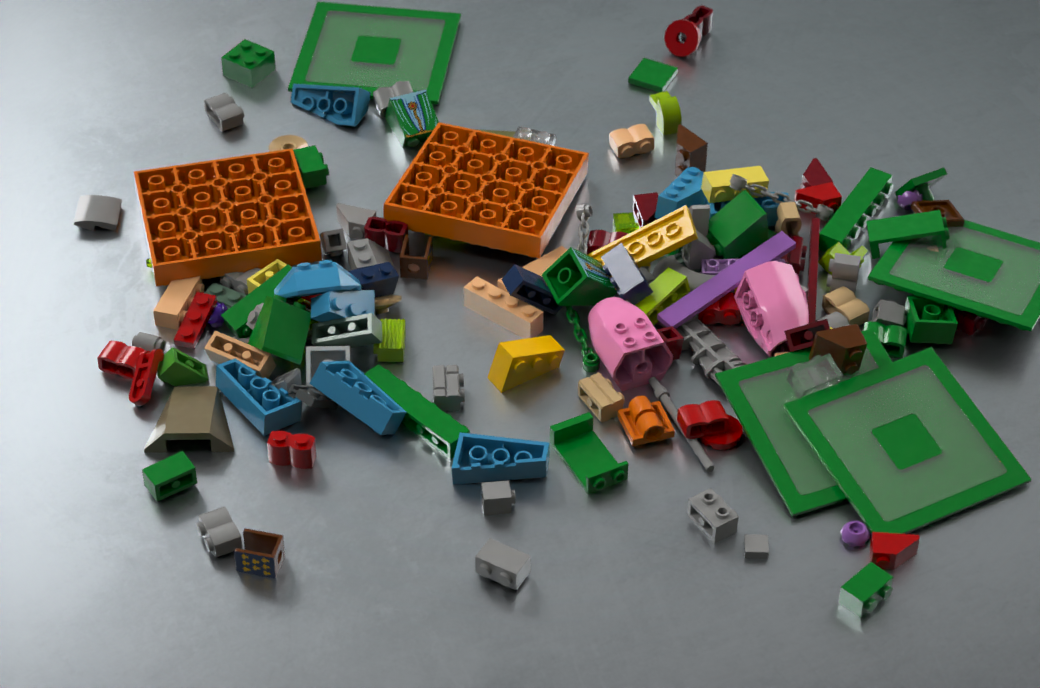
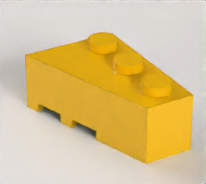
[487,335,565,393]

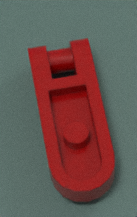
[129,349,164,406]

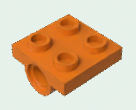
[617,396,675,446]

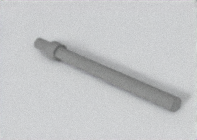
[649,377,715,472]

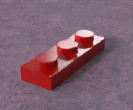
[174,292,217,349]

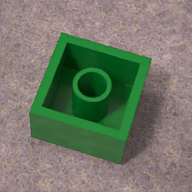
[221,39,276,88]
[904,296,958,344]

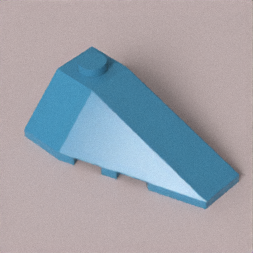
[291,84,371,126]

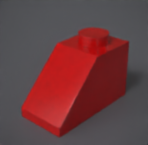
[794,182,842,214]
[870,532,920,570]

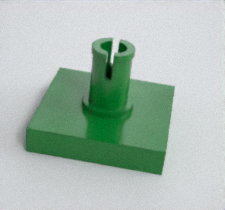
[894,167,947,201]

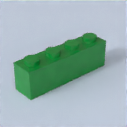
[221,264,301,339]

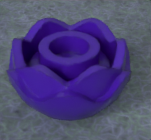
[208,302,228,328]

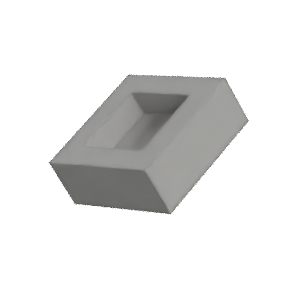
[744,534,769,559]

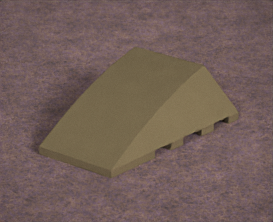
[144,386,234,453]

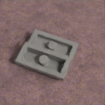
[73,195,122,231]

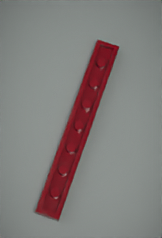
[807,218,820,324]

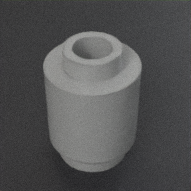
[132,332,166,353]

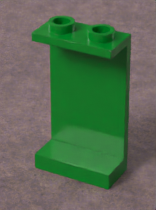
[866,210,950,259]
[549,412,629,494]

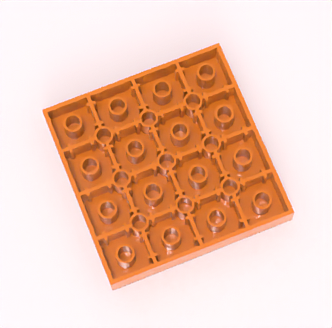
[383,122,589,258]
[134,148,322,286]

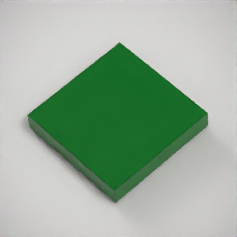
[628,58,678,92]

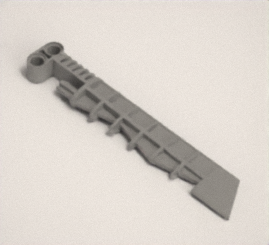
[639,267,746,386]

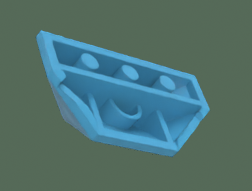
[274,260,361,298]

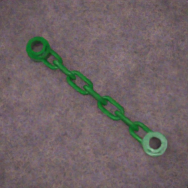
[566,306,600,372]

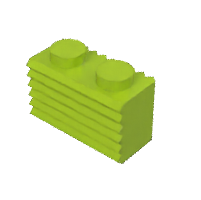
[373,318,406,362]

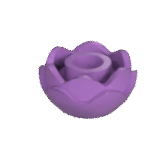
[897,190,922,210]
[840,521,870,547]

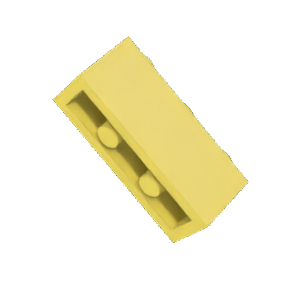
[701,166,769,203]

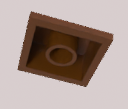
[675,124,708,176]
[809,324,867,375]

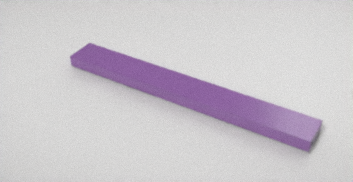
[657,231,796,329]

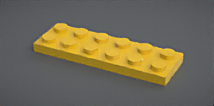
[588,205,698,278]

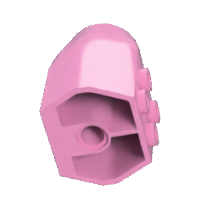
[734,261,809,358]
[588,297,673,391]

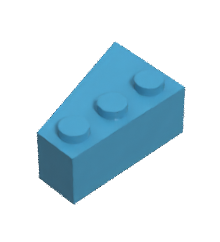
[311,290,375,322]

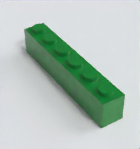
[819,167,894,252]
[364,364,470,460]

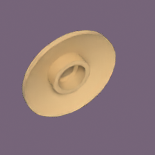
[269,135,308,152]
[375,295,402,314]

